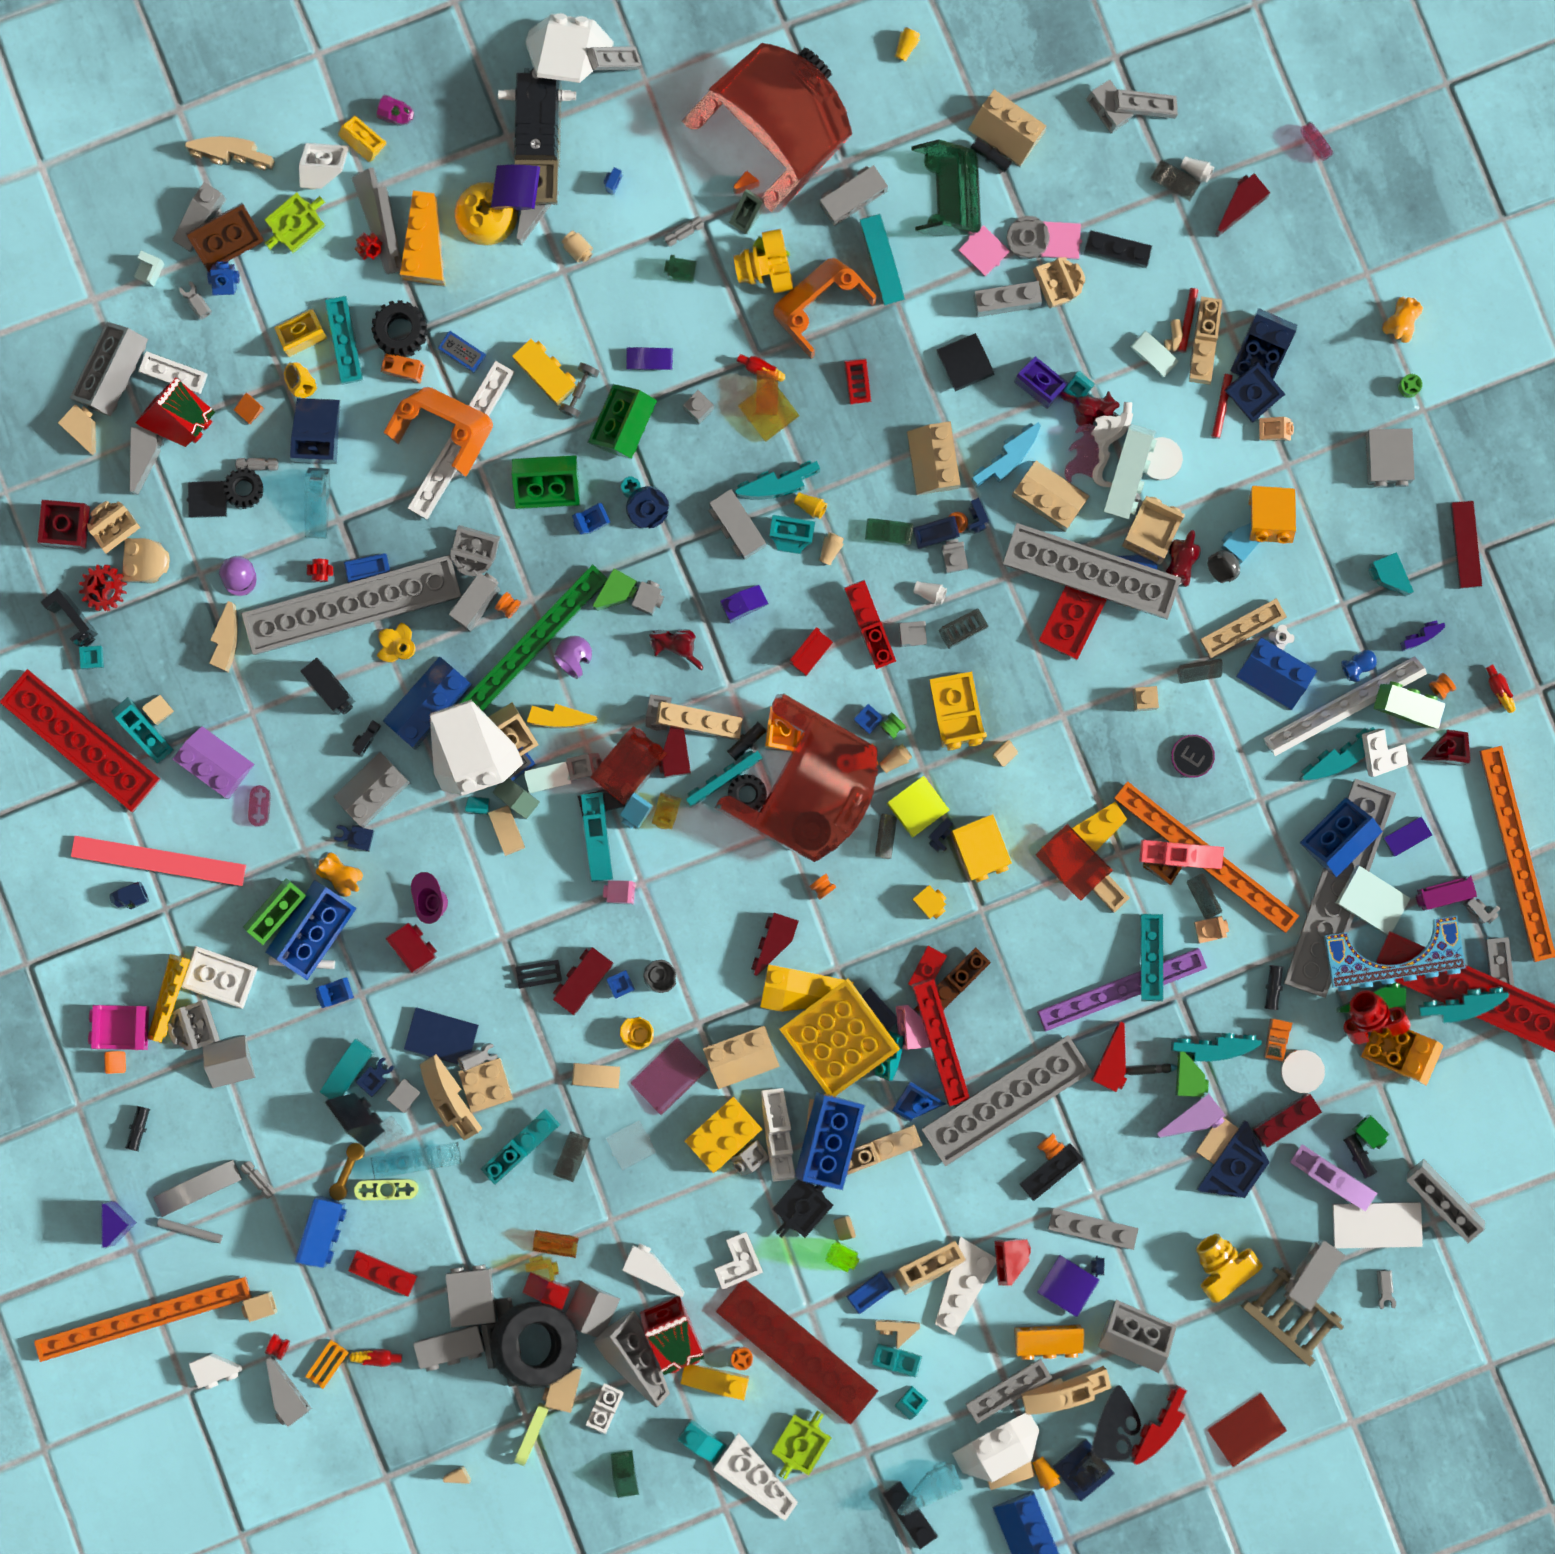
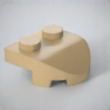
[1033,257,1085,309]
[87,501,141,553]
[122,538,170,583]

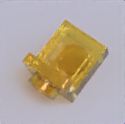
[652,792,682,829]
[525,1255,559,1281]

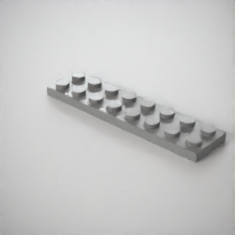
[1002,523,1181,620]
[922,1035,1092,1166]

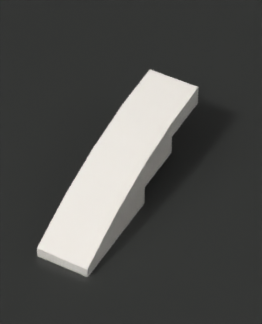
[761,1088,795,1182]

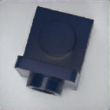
[967,498,989,533]
[928,818,953,852]

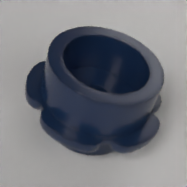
[1091,1255,1105,1277]

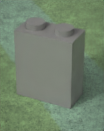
[1365,428,1415,488]
[449,572,501,632]
[446,1265,497,1327]

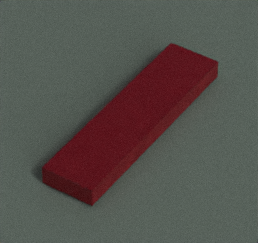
[1451,501,1482,589]

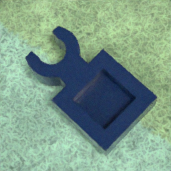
[334,825,374,851]
[355,1057,395,1097]

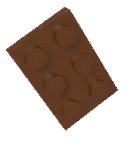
[186,202,264,272]

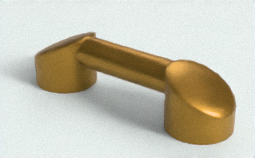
[329,1143,365,1201]

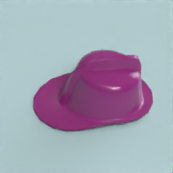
[411,872,448,924]

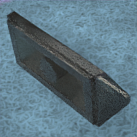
[1177,658,1223,684]
[875,814,897,859]
[1187,874,1222,919]

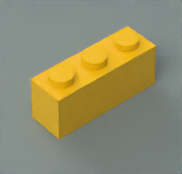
[512,339,576,406]

